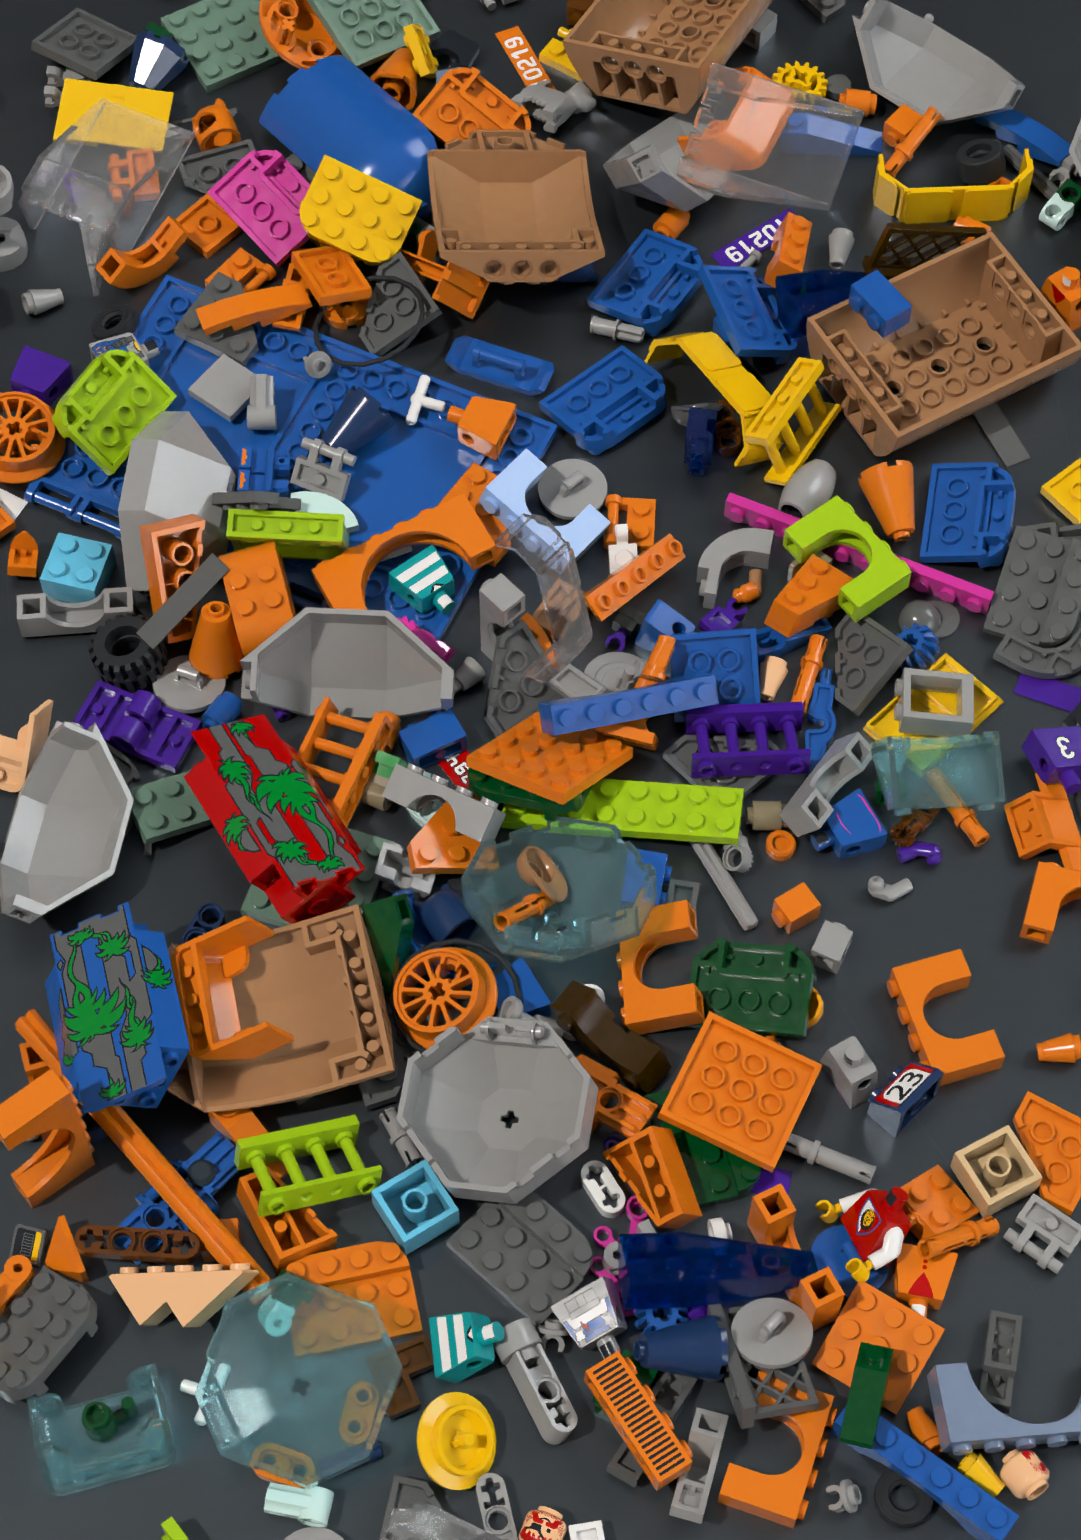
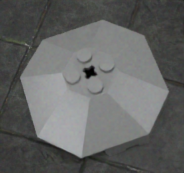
[396,1016,599,1204]

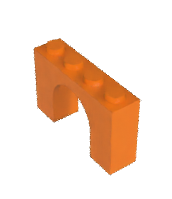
[1019,861,1081,944]
[615,899,705,1035]
[887,949,1005,1086]
[747,1183,845,1331]
[718,1371,837,1528]

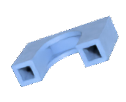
[478,448,611,576]

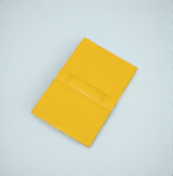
[53,78,174,156]
[863,653,1004,780]

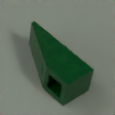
[361,893,414,994]

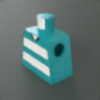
[389,545,456,615]
[429,1312,504,1383]

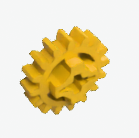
[772,61,828,110]

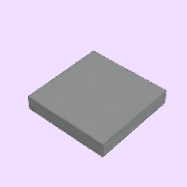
[188,354,256,422]

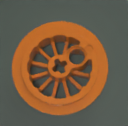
[0,391,66,484]
[391,947,498,1050]

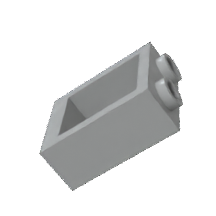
[894,668,974,739]

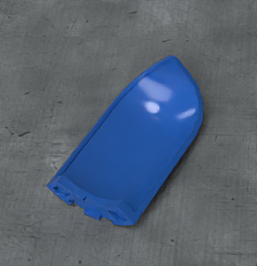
[258,55,438,220]

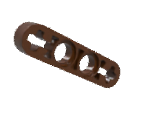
[74,1225,201,1264]

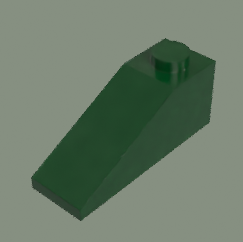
[839,1342,894,1449]

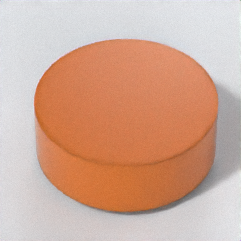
[765,830,796,861]

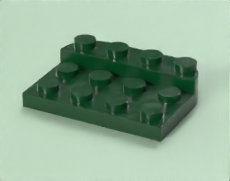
[467,738,593,821]
[685,938,817,1038]
[645,1089,762,1209]

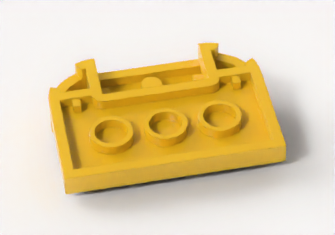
[299,155,423,266]

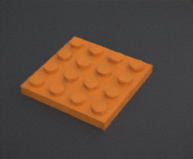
[466,712,633,805]
[657,1011,823,1173]

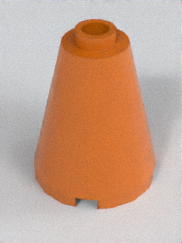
[370,48,418,111]
[858,460,915,542]
[189,601,244,679]

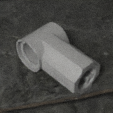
[247,374,277,430]

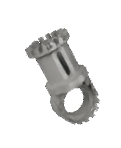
[722,830,754,873]

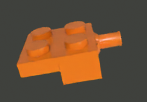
[900,1164,980,1241]

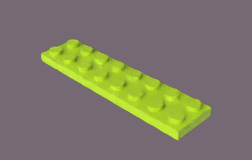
[501,779,744,845]

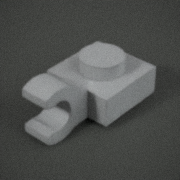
[1049,155,1080,188]

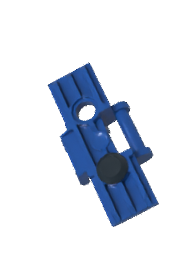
[114,1131,240,1266]

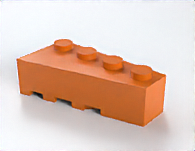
[139,514,205,644]

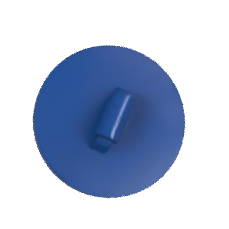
[809,1225,888,1300]

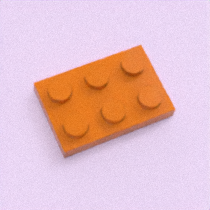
[291,245,372,306]

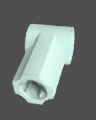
[264,1482,334,1528]

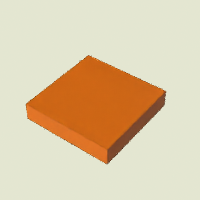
[176,193,243,259]

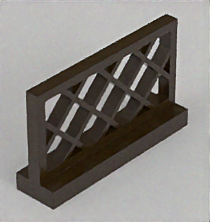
[862,223,987,280]

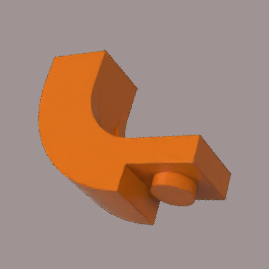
[95,216,190,289]

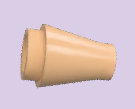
[759,656,788,701]

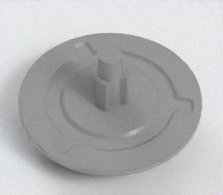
[584,652,650,719]

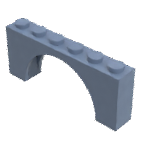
[927,1362,1081,1456]

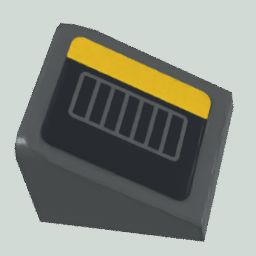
[8,1224,49,1268]

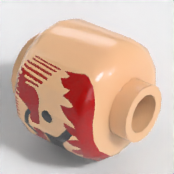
[1000,1449,1050,1501]
[518,1506,567,1540]

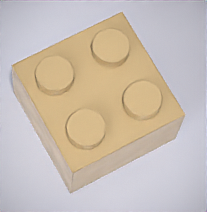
[950,1125,1043,1218]

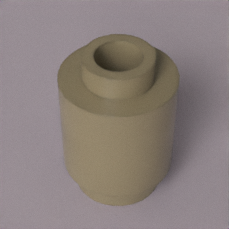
[746,801,788,831]

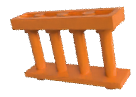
[298,697,394,828]

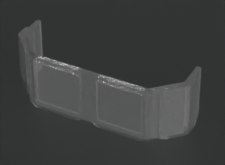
[494,513,593,684]

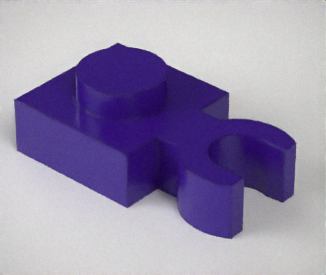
[698,598,748,631]

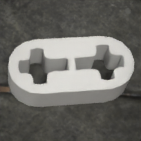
[581,1160,625,1218]

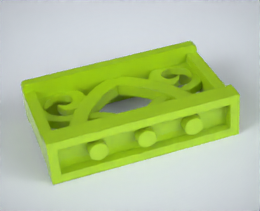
[226,508,349,560]

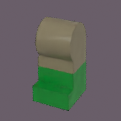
[362,750,408,811]

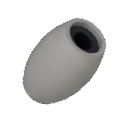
[778,459,837,519]

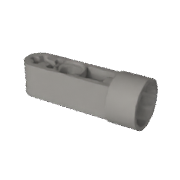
[493,1318,578,1445]

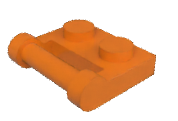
[204,248,277,293]
[603,494,656,552]

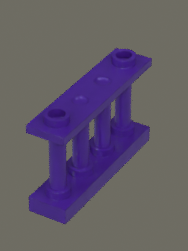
[684,702,811,778]

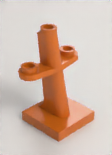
[400,229,490,319]
[595,635,676,752]

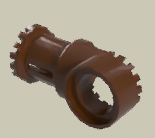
[713,398,742,457]
[890,794,940,847]

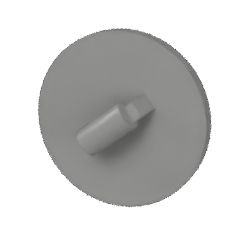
[538,459,608,520]
[153,655,226,713]
[731,1298,813,1369]

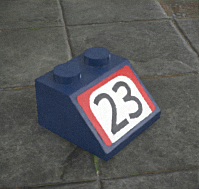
[867,1061,943,1138]

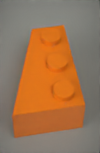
[764,554,853,638]
[602,1126,703,1229]
[236,1167,338,1275]

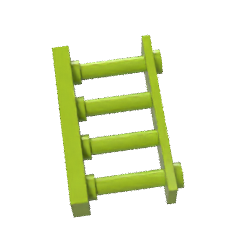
[234,1115,383,1217]

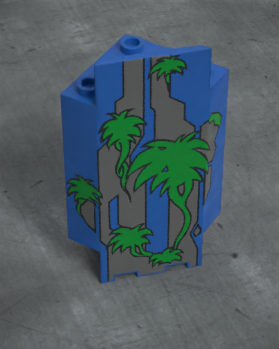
[45,901,190,1113]

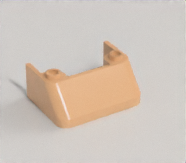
[0,699,53,792]

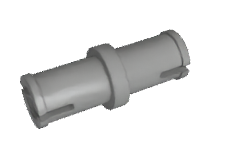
[379,1107,425,1169]

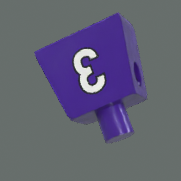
[1021,726,1081,794]

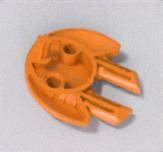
[258,0,342,70]

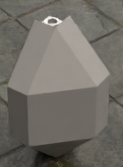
[852,0,1025,126]
[603,98,729,212]
[118,411,238,596]
[240,607,455,719]
[0,721,134,924]

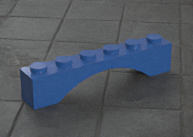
[538,672,719,735]
[831,1406,1019,1540]

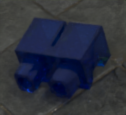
[684,407,717,475]

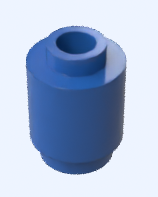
[201,691,243,728]

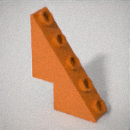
[582,533,686,621]

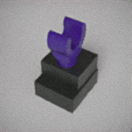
[604,603,647,652]

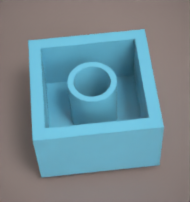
[40,532,116,603]
[371,1159,460,1255]

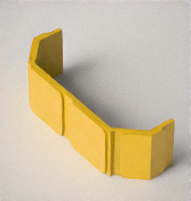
[873,149,1034,224]
[645,331,784,467]

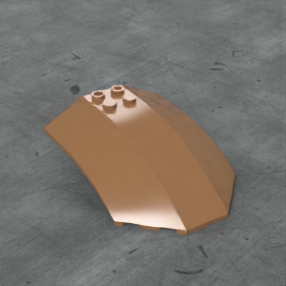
[427,130,605,285]
[167,904,395,1113]

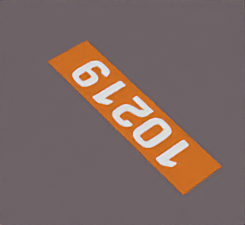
[495,26,556,90]

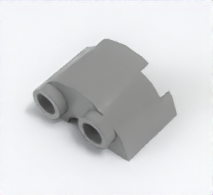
[373,842,436,898]

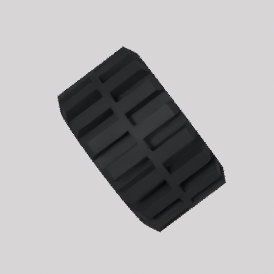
[88,613,168,692]

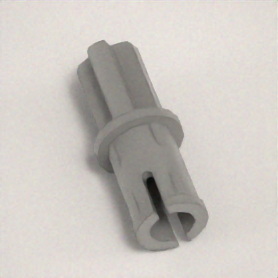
[590,316,645,343]

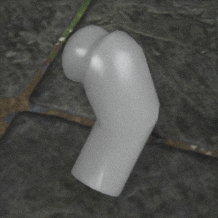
[868,876,913,902]

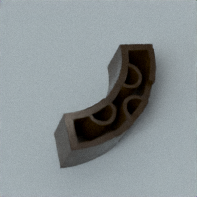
[550,980,672,1094]

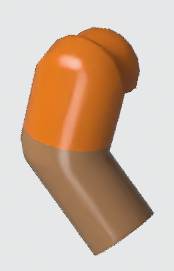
[733,569,763,603]

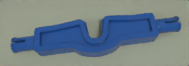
[804,668,836,780]

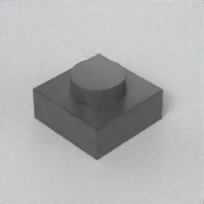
[666,878,700,911]

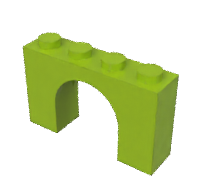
[783,495,911,623]

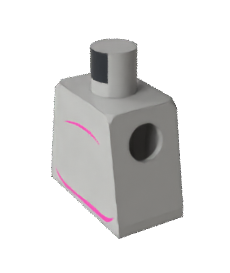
[820,1036,878,1110]

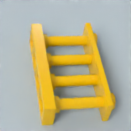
[743,357,842,486]

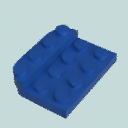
[587,228,703,337]
[697,265,800,364]
[539,345,667,455]
[919,462,1016,568]

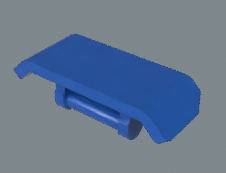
[445,335,554,396]

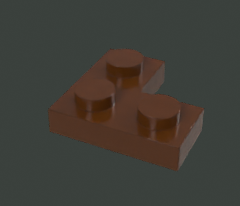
[366,1333,434,1420]

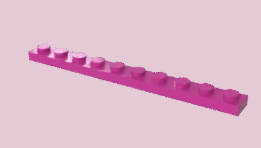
[724,492,994,615]

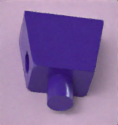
[10,345,74,406]

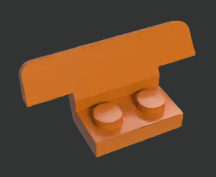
[1003,773,1081,871]

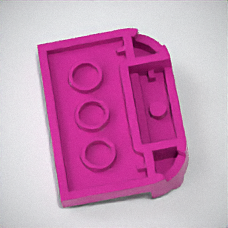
[208,149,310,268]

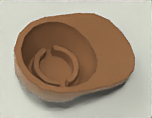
[516,845,568,904]

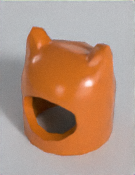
[192,98,241,152]

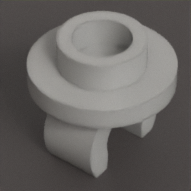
[303,351,332,378]
[538,1319,570,1352]
[826,1479,862,1513]

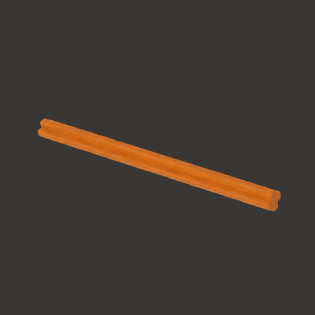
[14,1009,275,1304]

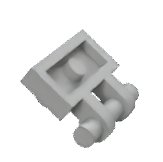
[290,437,357,501]
[1003,1193,1081,1274]

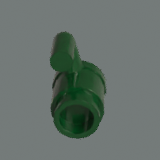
[82,1396,138,1443]

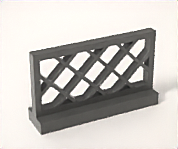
[707,1303,819,1429]

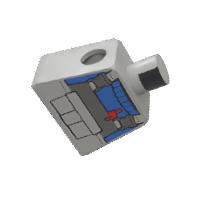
[551,1276,627,1359]

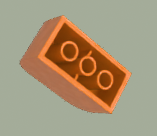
[218,541,297,657]

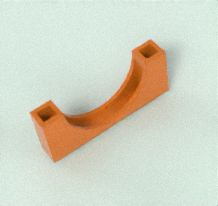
[311,492,498,610]
[0,1068,95,1209]

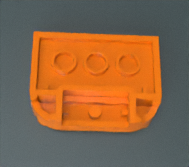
[413,67,531,145]
[286,1241,423,1361]

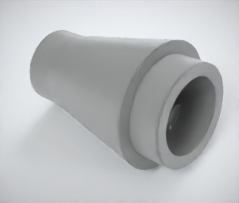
[828,228,855,270]
[21,288,64,316]

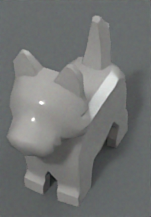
[511,80,596,133]

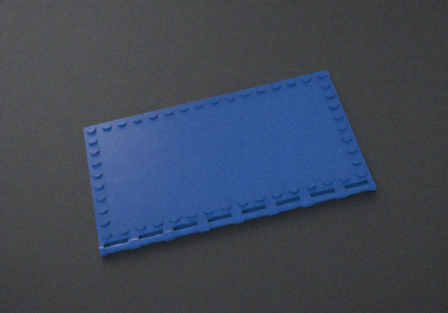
[24,275,558,640]

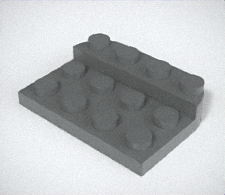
[982,525,1081,648]
[446,1191,592,1328]
[0,1265,98,1404]

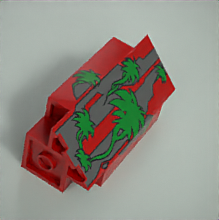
[184,714,365,924]

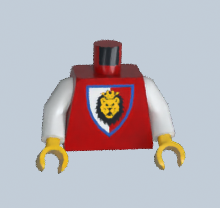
[815,1187,911,1282]

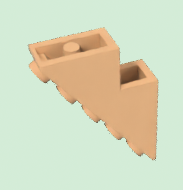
[109,1263,260,1328]

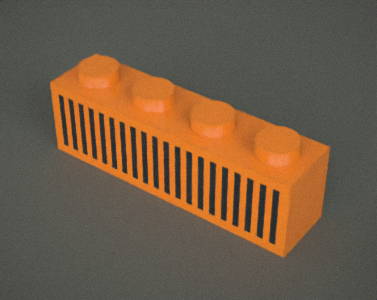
[584,1350,693,1491]

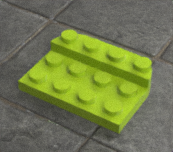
[52,349,177,476]

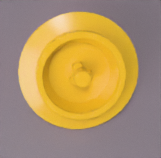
[417,1392,496,1490]

